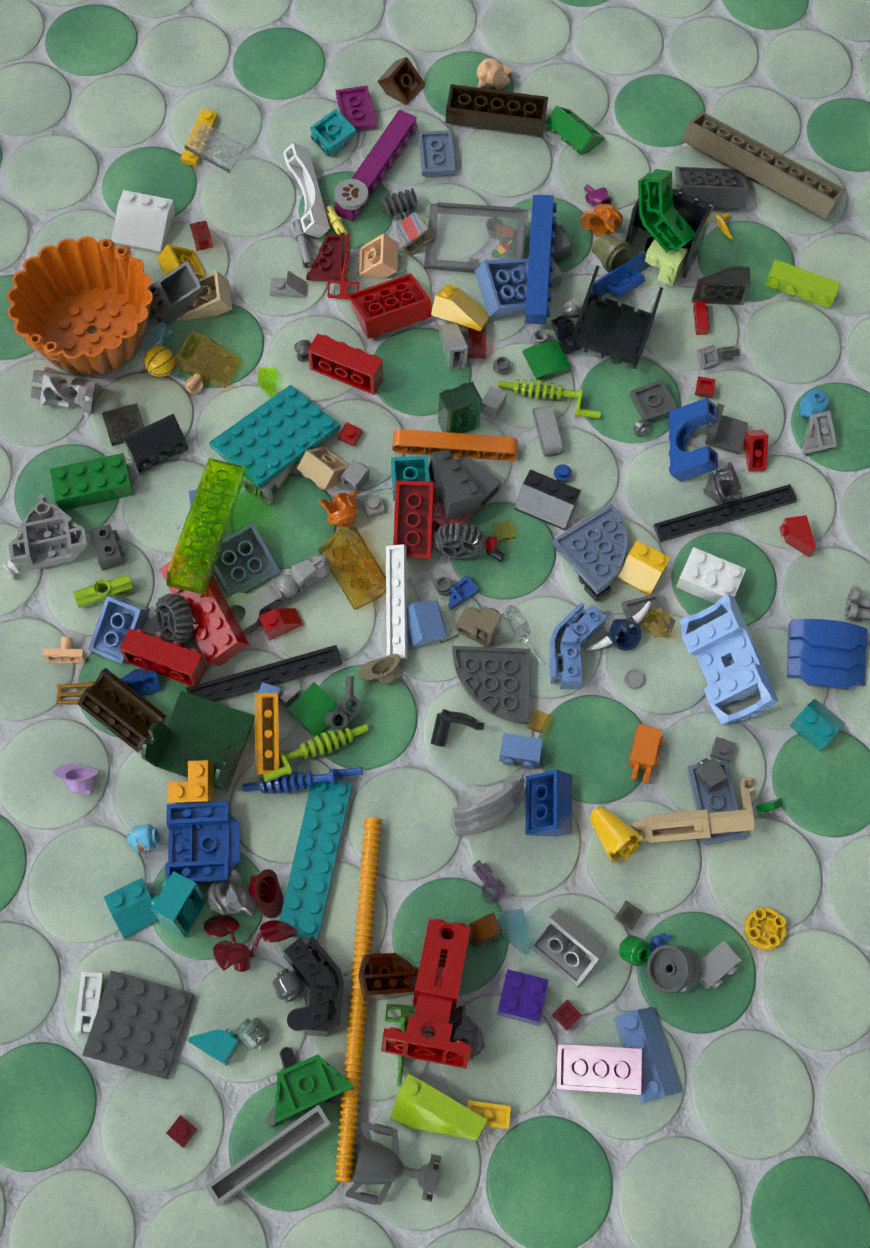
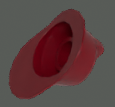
[248,869,284,919]

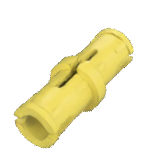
[325,206,348,238]

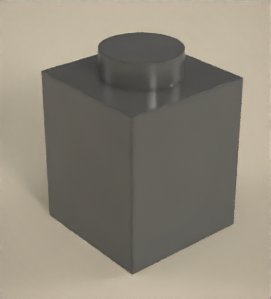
[694,757,728,792]

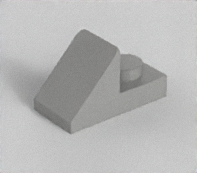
[270,271,306,298]

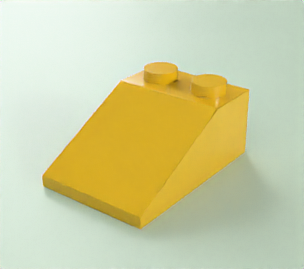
[431,284,490,331]

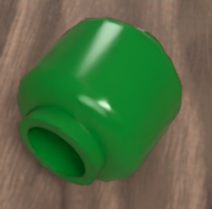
[619,935,651,966]

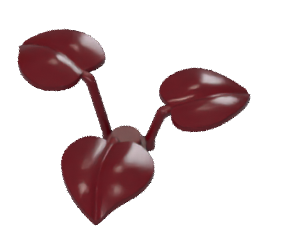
[204,915,298,972]

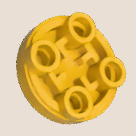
[744,908,786,950]

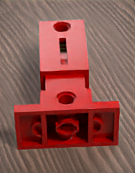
[381,918,472,1069]

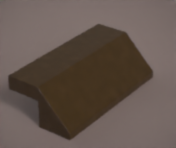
[77,668,166,752]

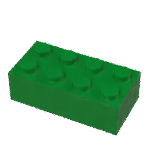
[50,453,134,511]

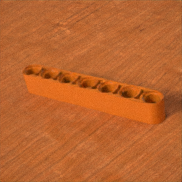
[392,429,518,461]

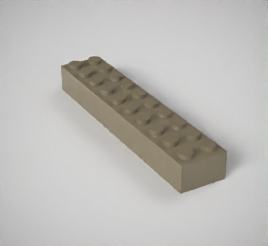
[682,111,846,218]

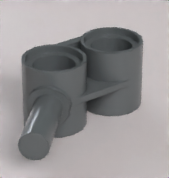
[324,676,361,729]

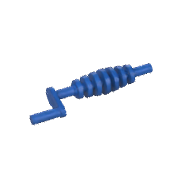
[242,767,363,794]

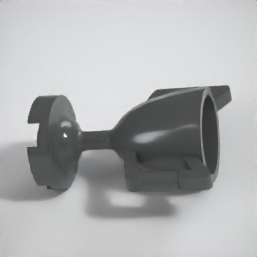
[345,1122,441,1205]

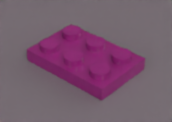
[335,85,377,131]

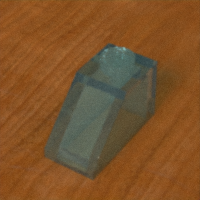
[497,909,531,954]

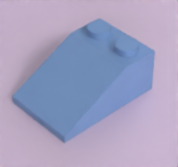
[88,596,150,664]

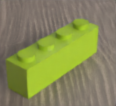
[765,259,841,309]

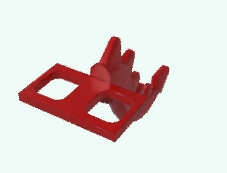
[327,233,360,299]

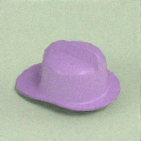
[54,763,98,794]

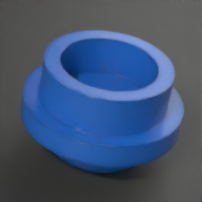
[554,464,572,482]

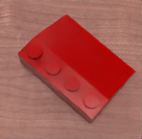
[347,273,433,339]

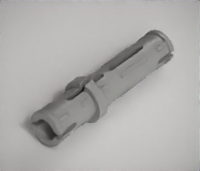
[293,219,313,268]

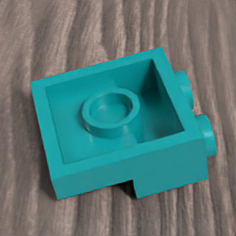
[310,109,357,156]

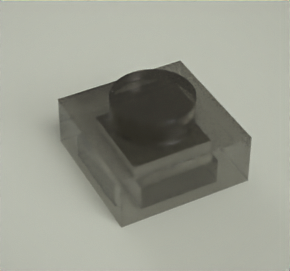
[717,345,740,360]
[614,901,643,930]

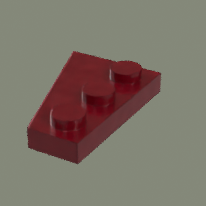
[306,234,344,281]

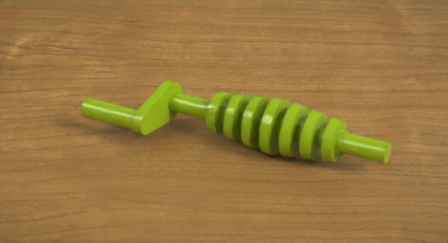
[498,379,601,419]
[262,724,369,782]

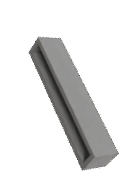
[205,1105,332,1206]

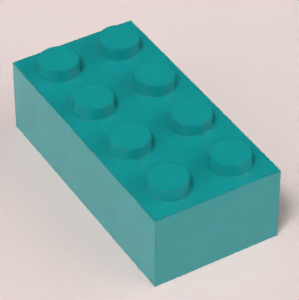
[151,871,207,938]

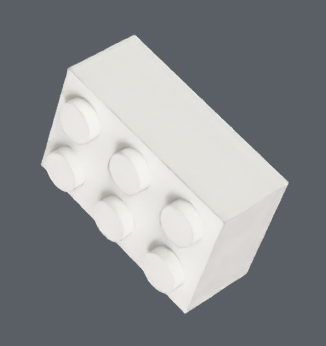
[676,547,746,604]

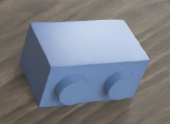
[499,733,543,769]

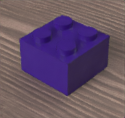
[496,969,549,1026]

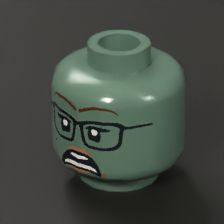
[238,1018,270,1051]

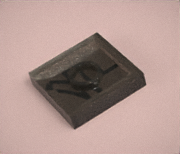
[102,403,144,446]

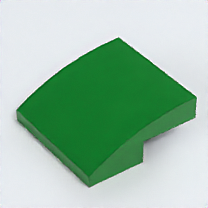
[522,340,571,380]
[287,682,338,737]

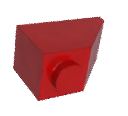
[744,430,769,471]
[780,515,816,557]
[259,608,303,641]

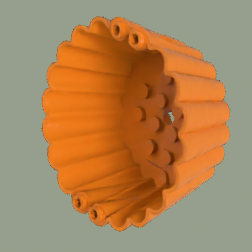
[7,236,153,377]

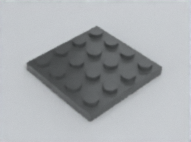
[82,970,193,1079]

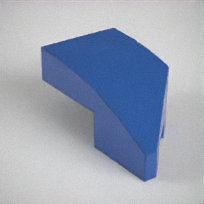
[448,575,480,610]

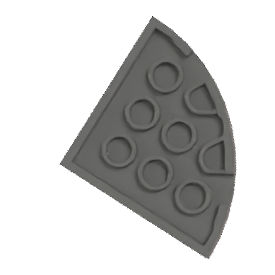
[452,646,530,724]

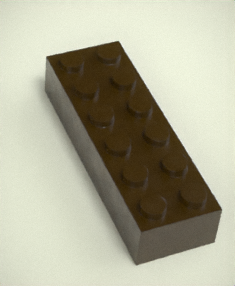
[445,84,548,136]

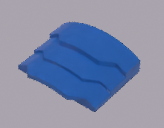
[787,619,868,690]
[165,801,240,884]

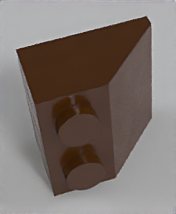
[377,57,425,105]

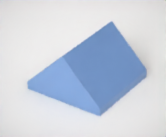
[407,601,447,649]

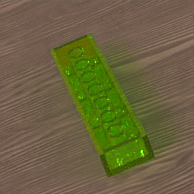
[167,458,245,595]

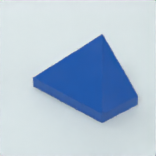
[121,669,161,695]

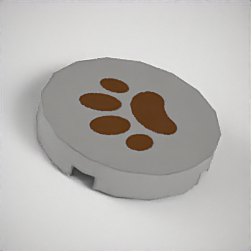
[334,179,368,210]

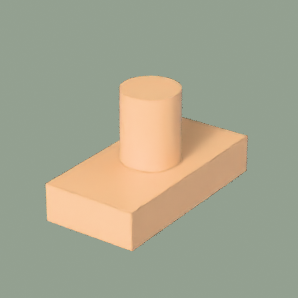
[43,637,87,664]

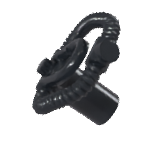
[430,709,484,747]

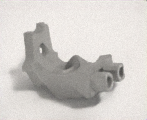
[31,367,96,417]

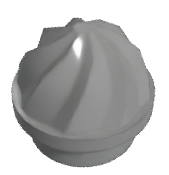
[563,298,581,317]

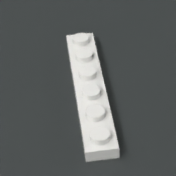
[386,544,407,660]

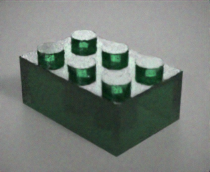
[438,382,482,434]

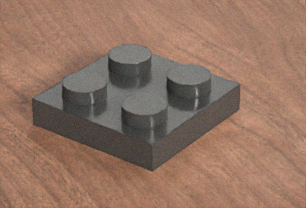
[629,380,678,422]

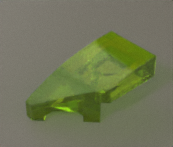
[258,367,277,398]

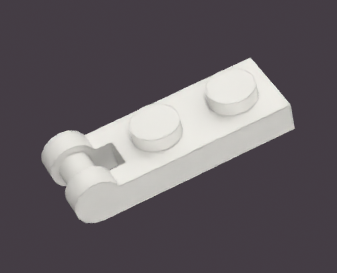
[74,972,104,1034]

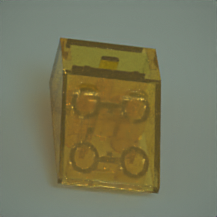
[175,330,241,388]

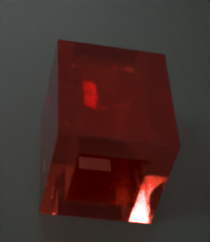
[190,221,213,251]

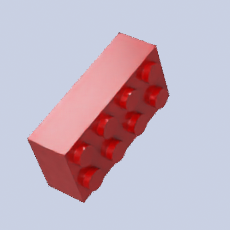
[308,333,383,395]
[393,481,435,558]
[119,628,207,686]

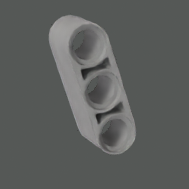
[533,405,562,455]

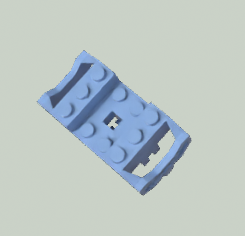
[679,594,778,726]

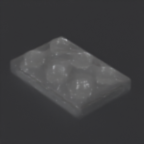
[184,121,245,173]

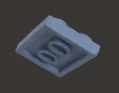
[418,130,456,176]

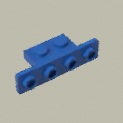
[591,252,648,298]

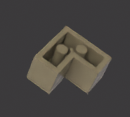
[455,606,502,647]

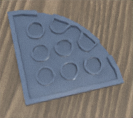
[552,504,627,594]

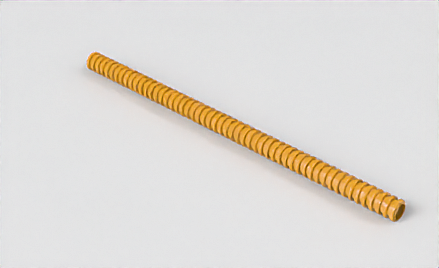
[334,817,382,1183]

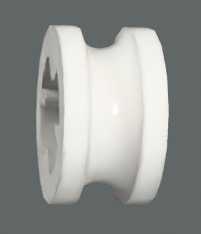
[2,560,20,579]

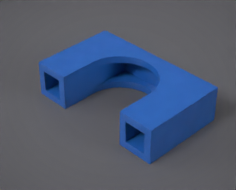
[668,398,718,482]

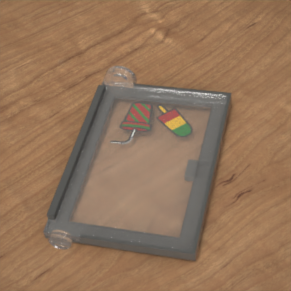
[424,202,532,272]

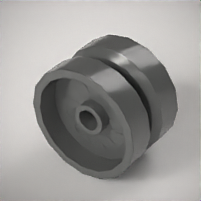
[647,944,702,993]

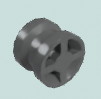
[294,340,311,362]

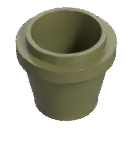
[592,233,632,272]

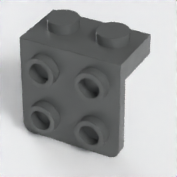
[704,403,748,454]

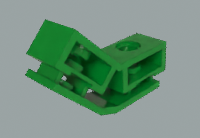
[638,169,695,253]

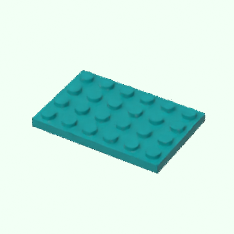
[209,385,340,489]

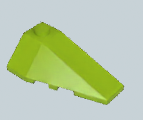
[391,1073,488,1141]

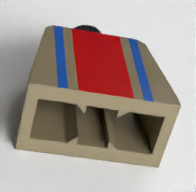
[396,212,436,255]

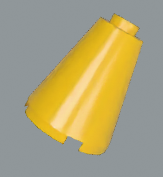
[589,807,643,864]

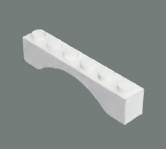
[283,142,330,239]

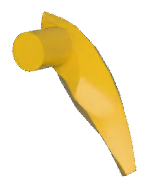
[716,213,733,240]

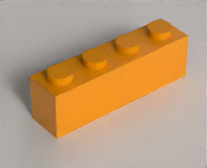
[254,693,279,775]

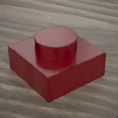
[552,1000,582,1031]
[166,1115,198,1148]

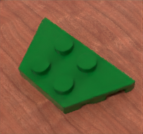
[274,1054,354,1124]

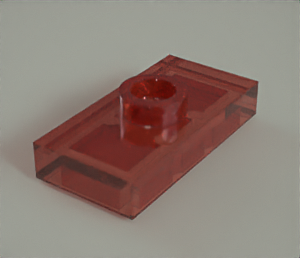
[468,326,486,359]

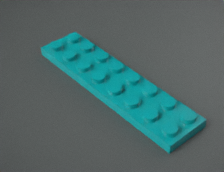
[280,780,353,942]

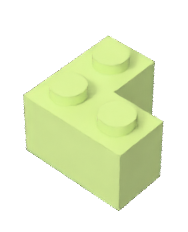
[645,239,687,286]

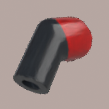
[485,536,505,562]

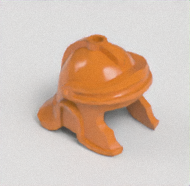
[581,204,623,237]
[318,490,360,529]

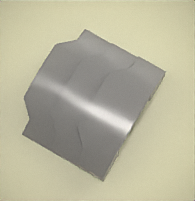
[450,768,526,836]

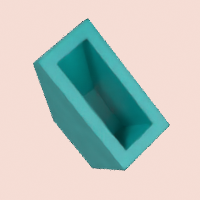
[187,1029,240,1065]

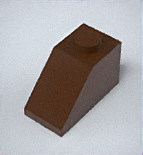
[468,913,501,948]

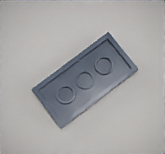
[687,760,745,845]

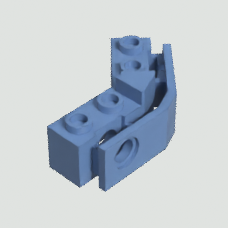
[549,602,606,689]

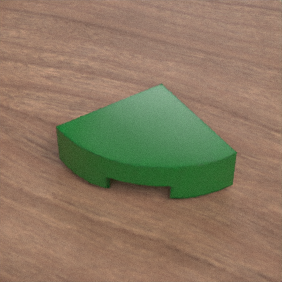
[755,798,783,813]

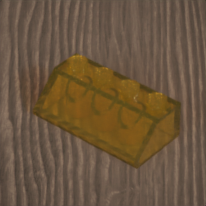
[319,527,386,610]

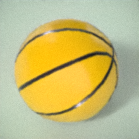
[143,346,176,377]

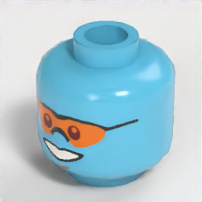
[127,824,160,852]

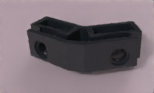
[283,936,344,1037]

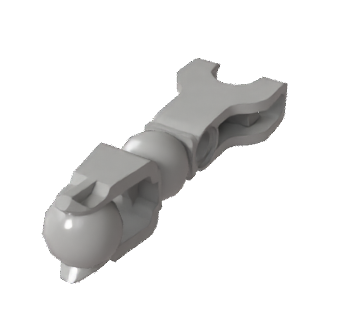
[226,554,331,636]

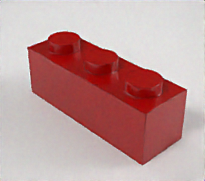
[693,301,710,335]

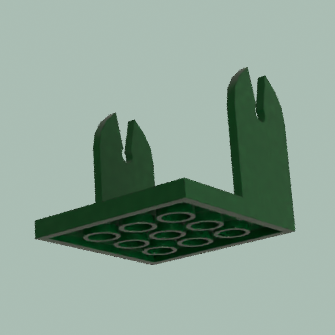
[141,691,255,791]

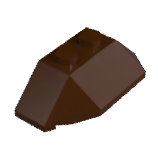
[358,953,419,1001]

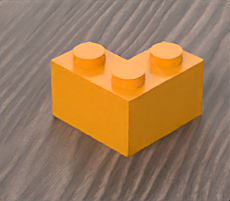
[168,760,214,804]

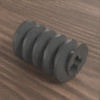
[380,188,417,217]

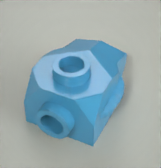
[799,389,829,418]

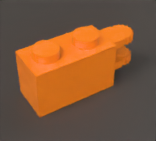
[628,724,664,784]

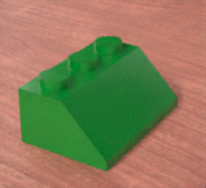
[545,105,605,153]

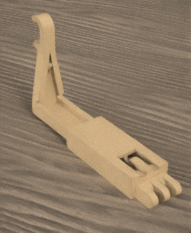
[632,777,756,843]

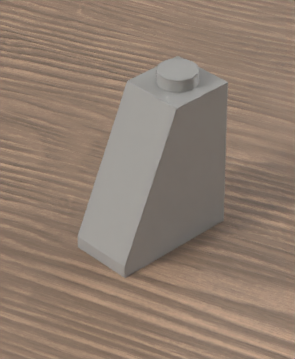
[439,323,468,371]

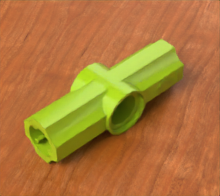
[73,574,134,608]

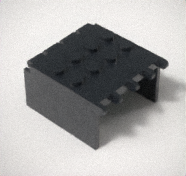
[626,188,715,279]
[568,265,663,369]

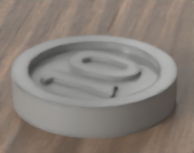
[624,669,644,689]

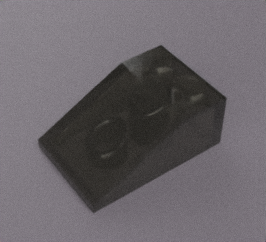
[691,266,751,305]

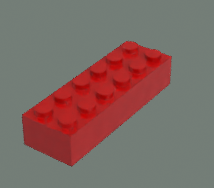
[159,548,249,666]

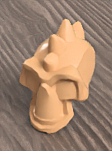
[477,58,513,91]

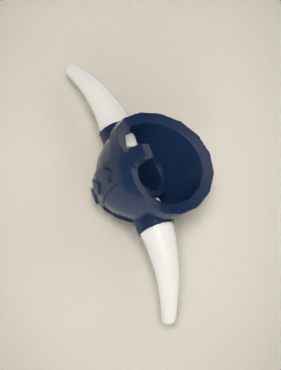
[585,601,651,651]

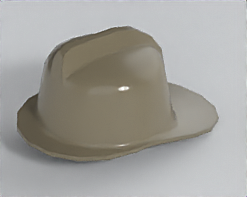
[358,654,403,684]

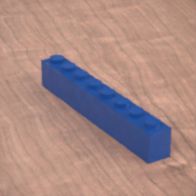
[525,195,557,324]

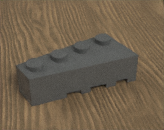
[429,449,483,520]

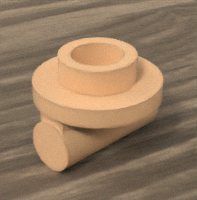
[185,373,203,394]

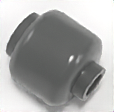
[272,968,303,1003]

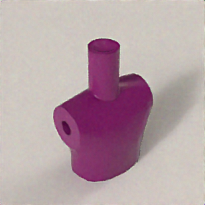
[584,184,612,207]

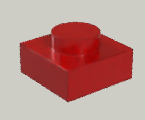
[695,376,716,398]
[338,422,363,447]

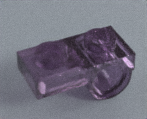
[472,860,506,903]

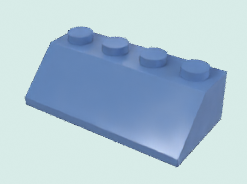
[613,1007,682,1104]

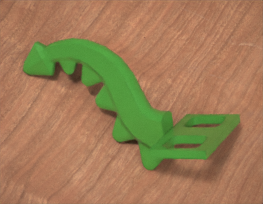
[385,1004,416,1087]

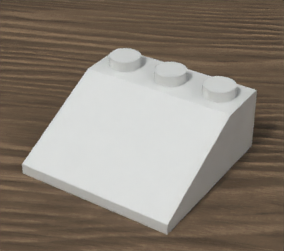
[111,190,175,253]

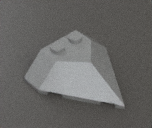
[9,493,88,569]

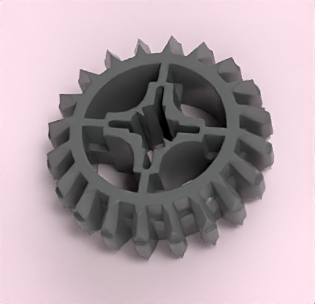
[434,522,486,560]
[154,593,194,645]

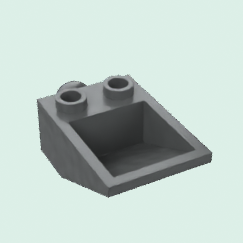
[148,261,203,325]

